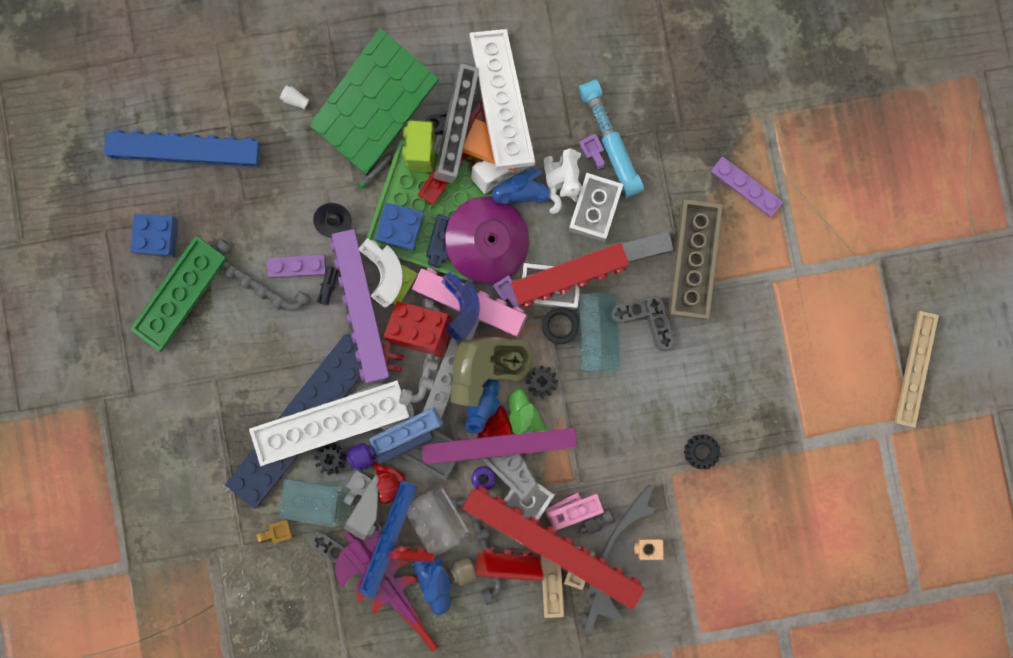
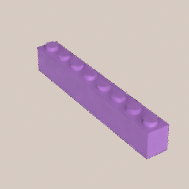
[330,229,390,385]

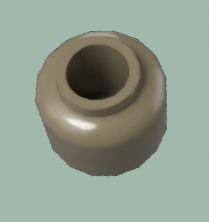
[449,558,477,587]

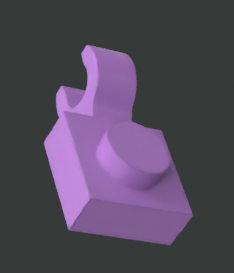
[579,134,605,170]
[493,275,522,308]

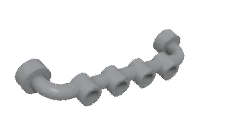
[399,298,441,406]

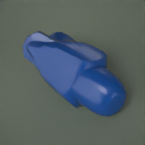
[492,167,550,204]
[464,379,500,434]
[413,558,451,615]

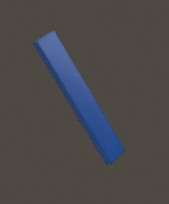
[359,481,417,599]

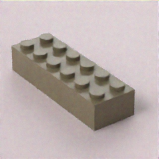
[668,200,723,321]

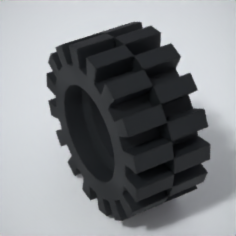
[684,434,721,470]

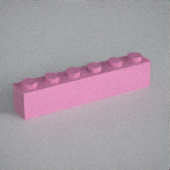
[412,268,527,338]

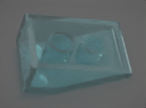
[279,479,342,527]

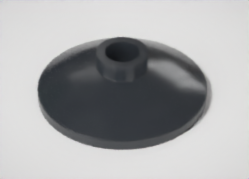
[313,203,352,238]

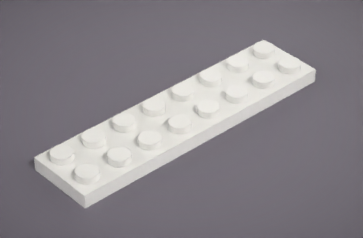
[469,29,535,170]
[249,380,410,466]

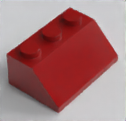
[476,549,544,581]

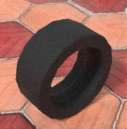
[542,307,579,344]

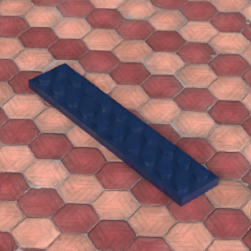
[225,334,363,509]

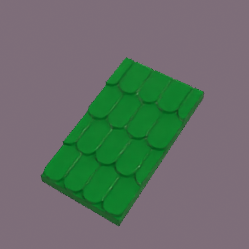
[310,28,439,176]

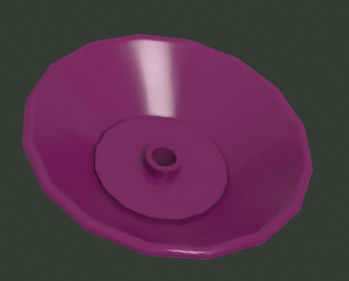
[445,196,529,284]

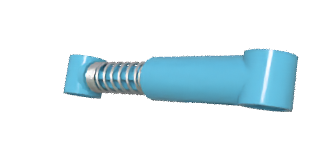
[578,79,644,198]

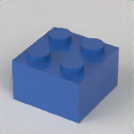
[375,202,425,252]
[130,214,179,258]

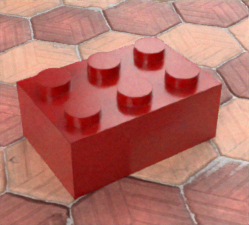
[383,301,455,357]

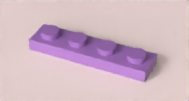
[710,156,783,218]

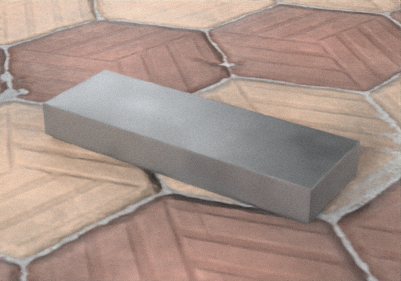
[622,232,674,262]

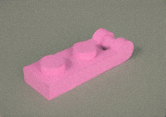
[546,493,604,530]

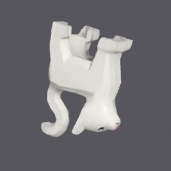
[544,148,582,214]

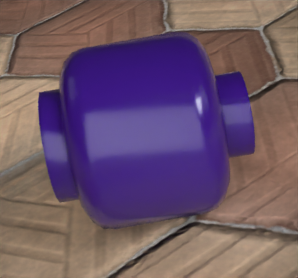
[346,443,376,471]
[471,466,497,490]

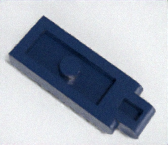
[426,214,450,268]

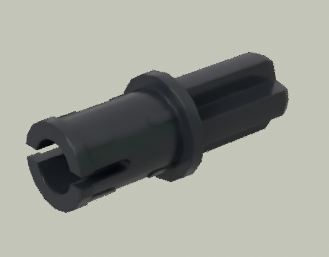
[317,267,338,305]

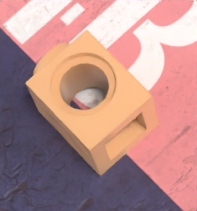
[634,538,663,560]

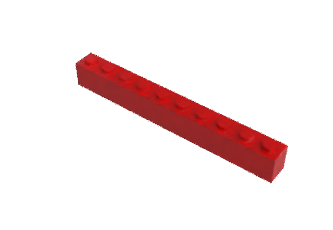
[462,486,645,610]

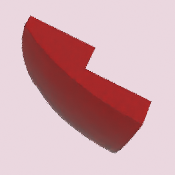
[476,405,513,439]

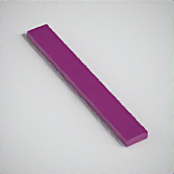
[422,428,578,464]

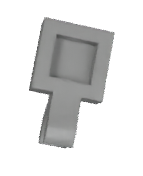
[343,470,372,505]

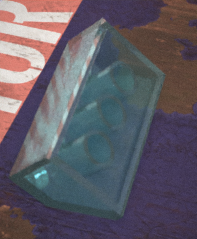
[578,293,620,372]

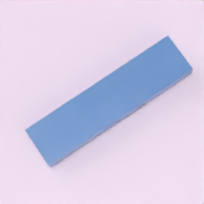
[368,407,443,456]

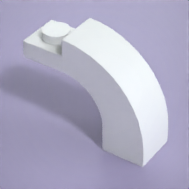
[358,238,402,308]

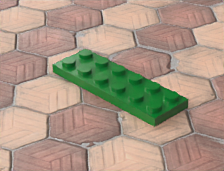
[130,236,228,352]

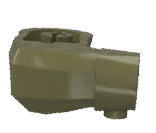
[450,336,533,407]

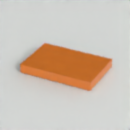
[462,119,517,172]

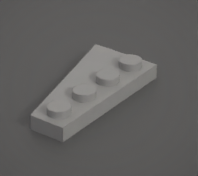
[481,454,540,502]

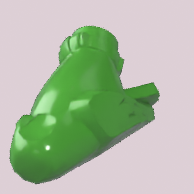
[508,388,549,434]

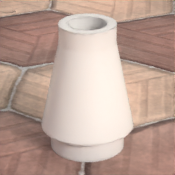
[280,85,309,110]

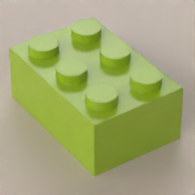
[402,121,435,173]

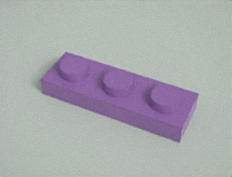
[267,255,326,278]

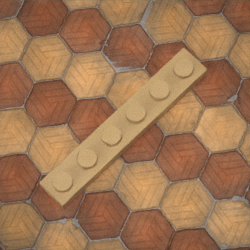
[894,311,939,428]

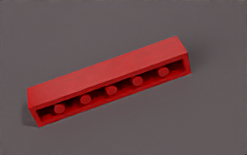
[511,243,629,308]

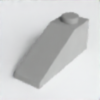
[344,475,379,540]

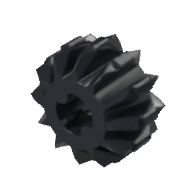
[526,365,558,398]
[314,443,348,476]

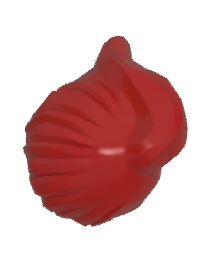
[373,462,406,504]

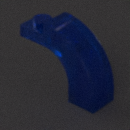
[441,272,480,344]

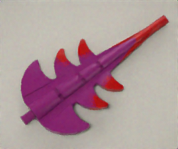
[335,530,438,651]

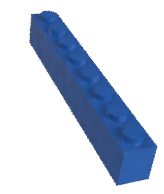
[104,130,262,168]

